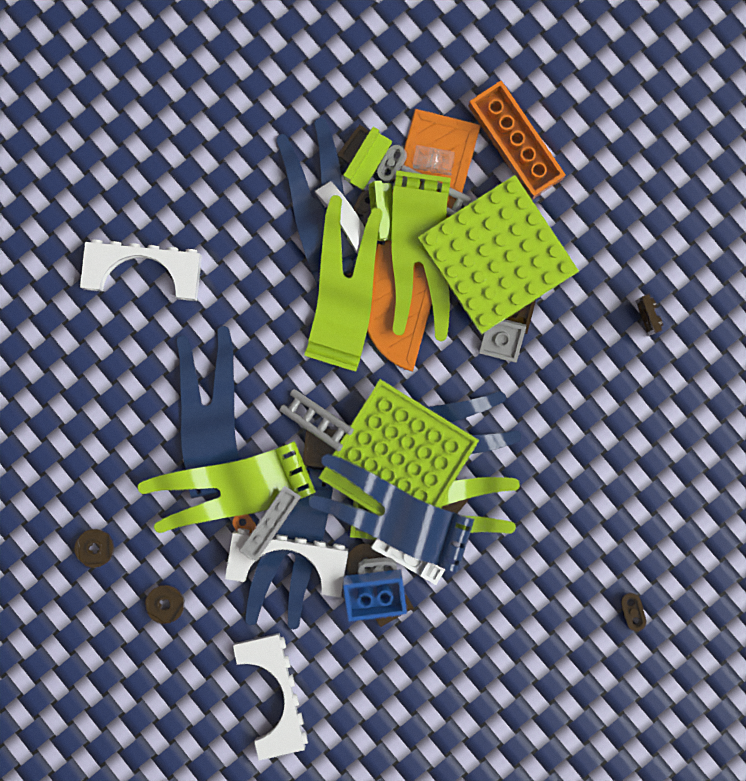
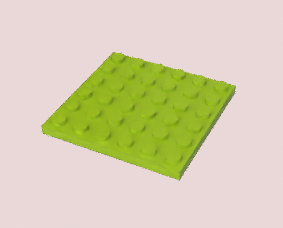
[418,175,579,335]
[319,379,479,516]

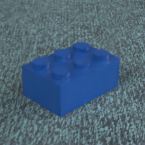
[343,569,407,621]

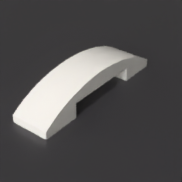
[315,181,365,254]
[371,538,445,585]

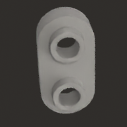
[377,145,407,182]
[358,557,397,574]

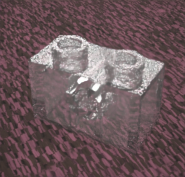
[413,145,455,176]

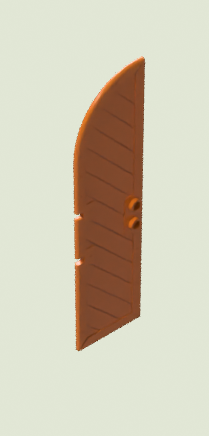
[367,109,481,372]

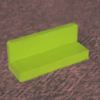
[343,126,392,190]
[368,181,393,241]

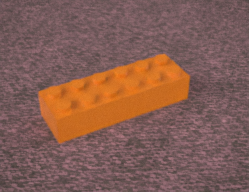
[468,80,566,200]

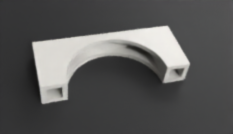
[80,239,202,301]
[225,528,348,597]
[233,633,308,760]

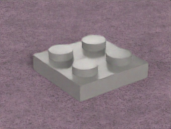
[479,320,526,362]

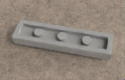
[240,486,301,562]

